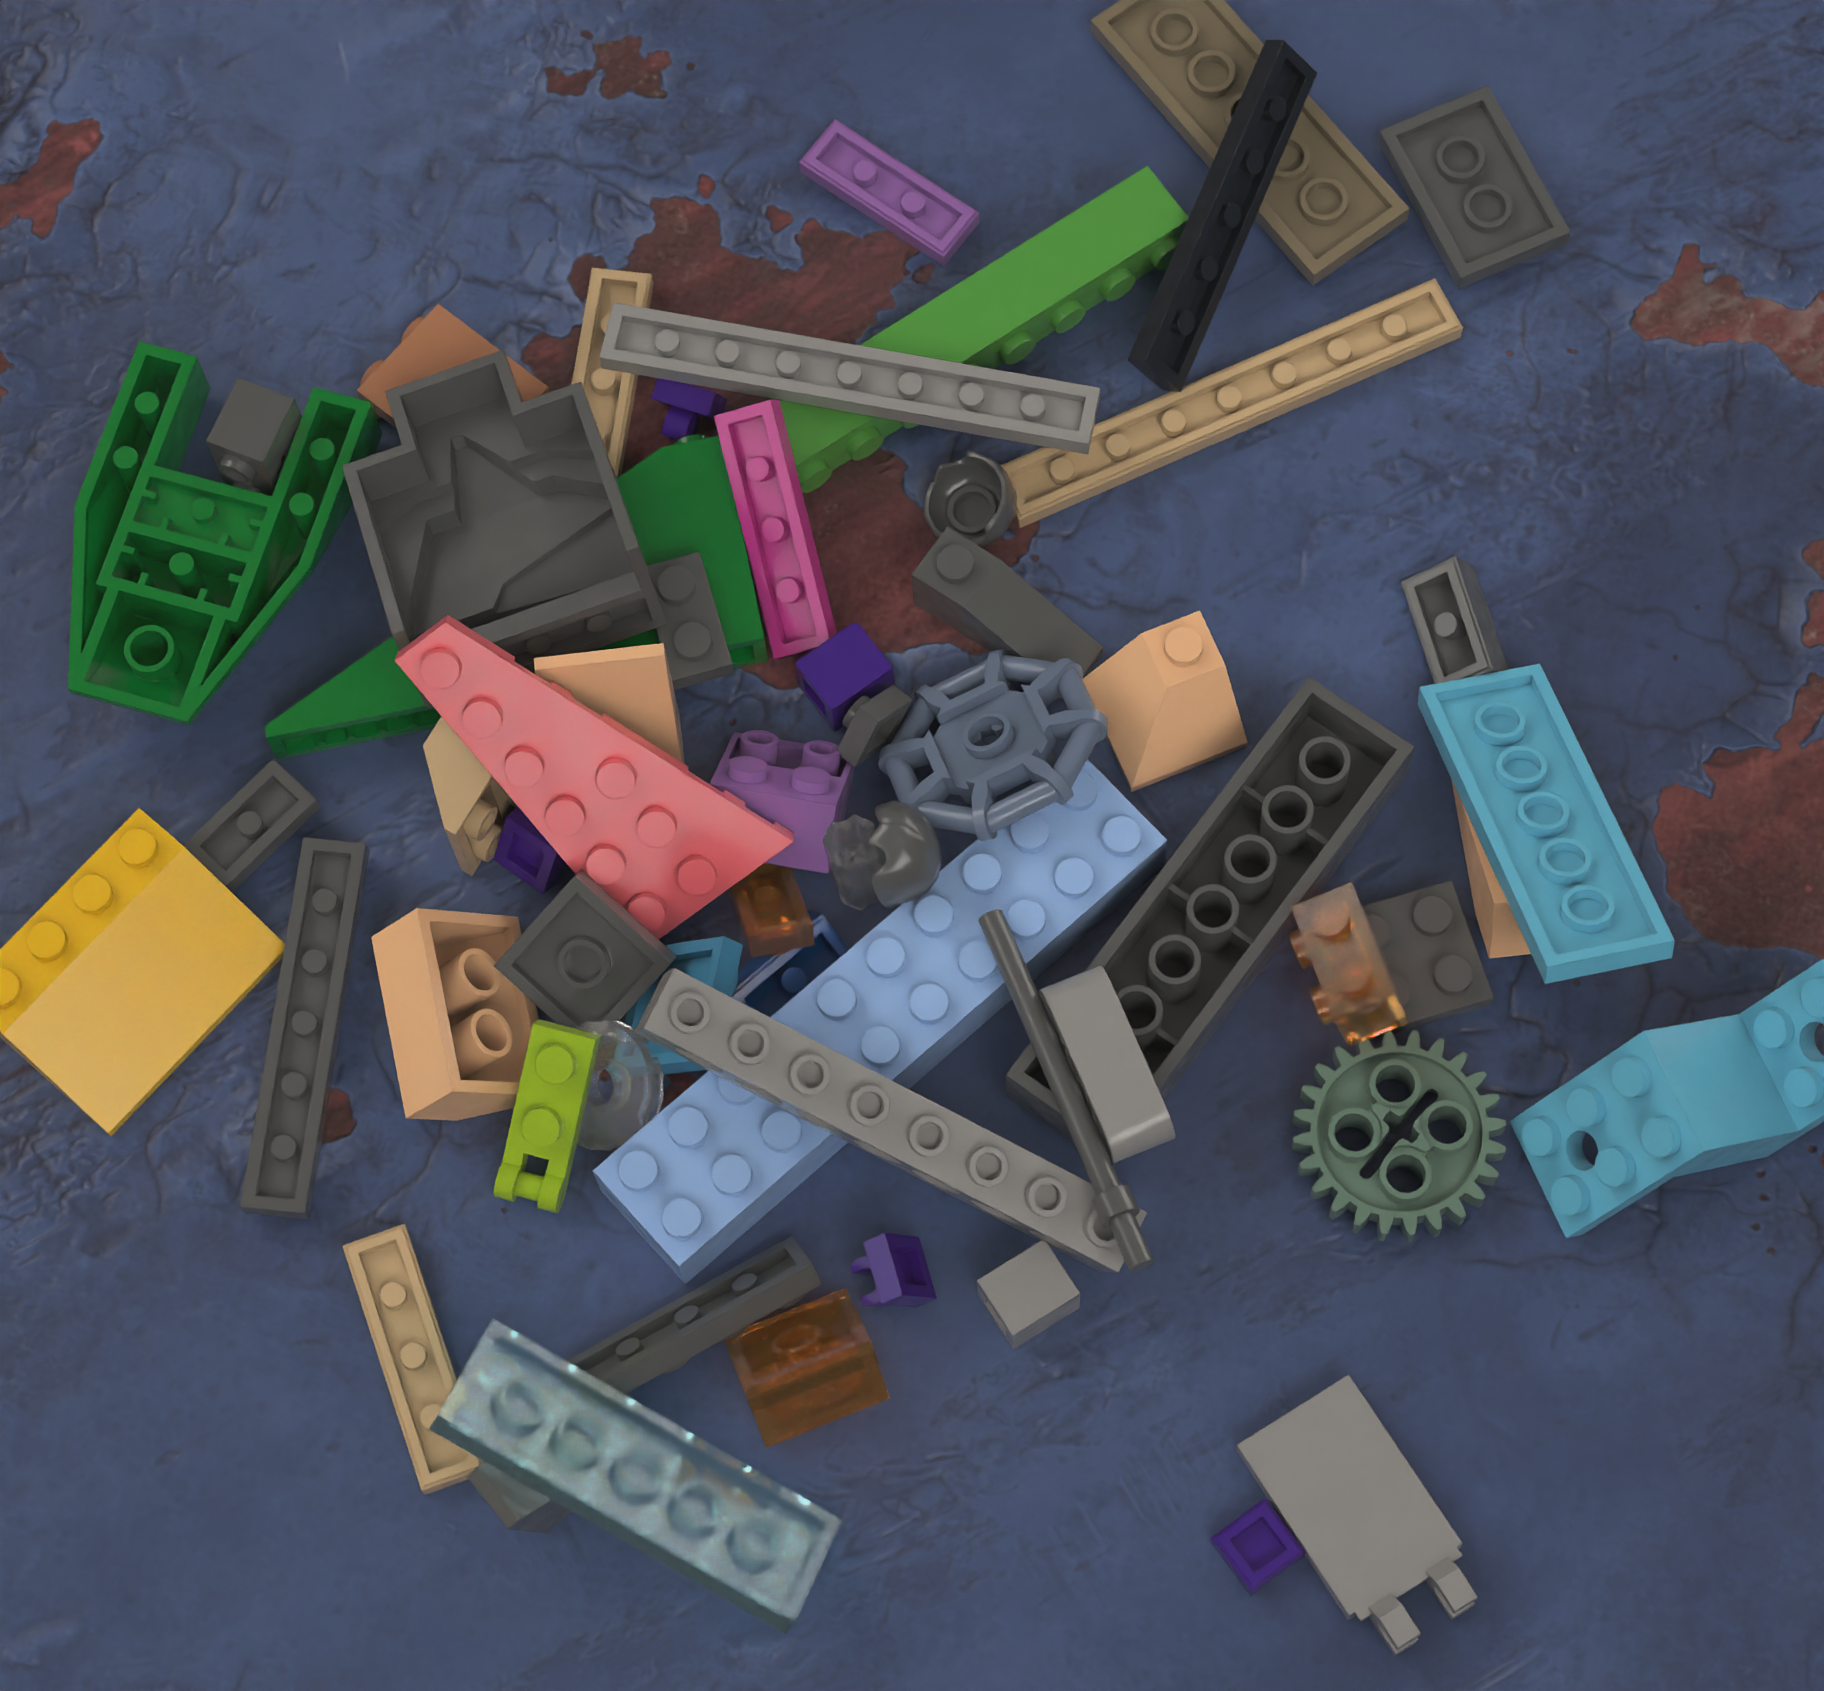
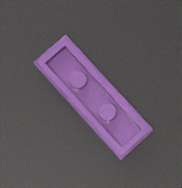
[799,119,980,266]

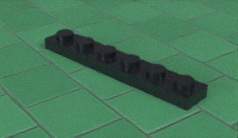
[1127,40,1317,392]

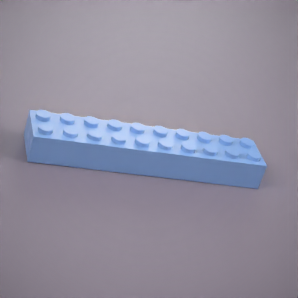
[593,759,1167,1285]

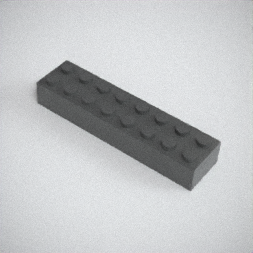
[1006,676,1415,1167]

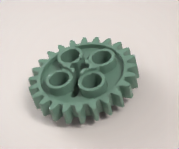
[1291,1029,1506,1243]

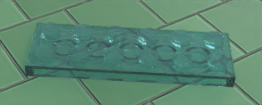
[429,1318,842,1634]

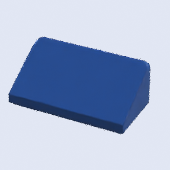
[732,910,849,1017]

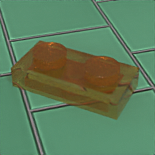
[728,863,815,958]

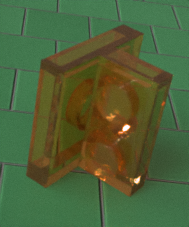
[725,1288,890,1448]

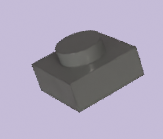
[836,684,913,767]

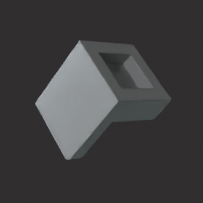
[977,1241,1080,1350]

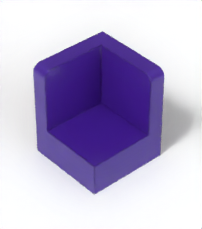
[795,623,895,732]

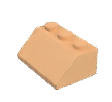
[371,908,539,1121]

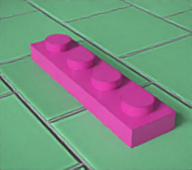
[714,399,837,659]

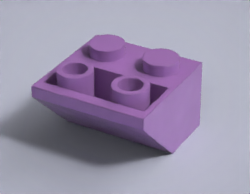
[710,730,855,874]

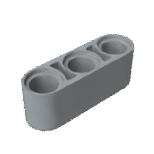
[1039,965,1175,1164]

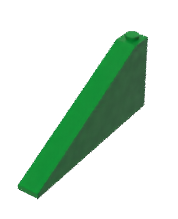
[264,435,768,760]

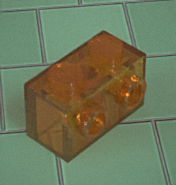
[1288,882,1410,1047]

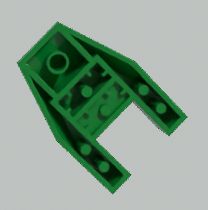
[68,341,383,726]

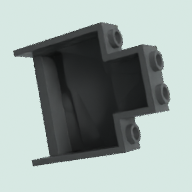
[342,350,667,709]

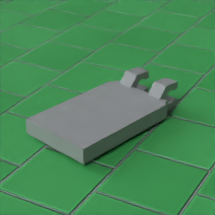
[1236,1375,1478,1656]

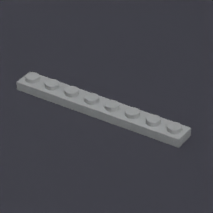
[599,302,1100,454]

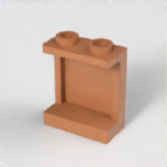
[356,304,550,429]

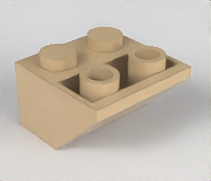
[423,716,518,876]

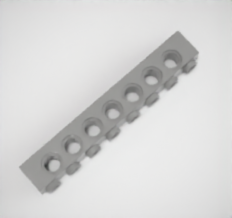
[634,968,1147,1273]

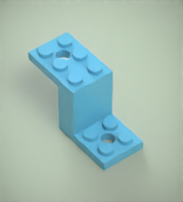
[1509,958,1824,1239]

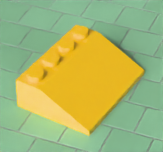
[0,808,285,1136]

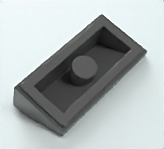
[1401,556,1509,684]

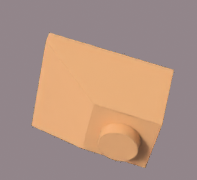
[1083,611,1248,792]

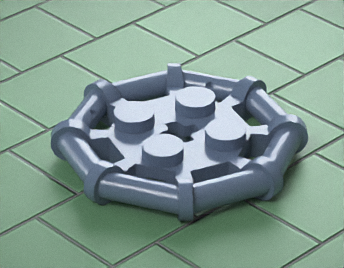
[878,649,1108,841]

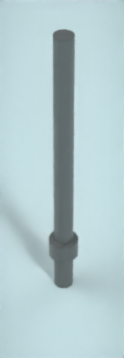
[978,909,1155,1272]

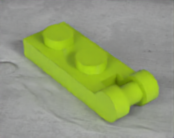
[493,1019,601,1214]

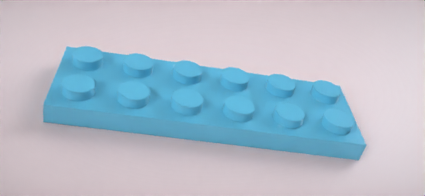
[1418,664,1675,984]

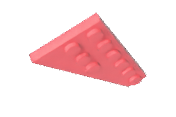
[395,615,794,940]

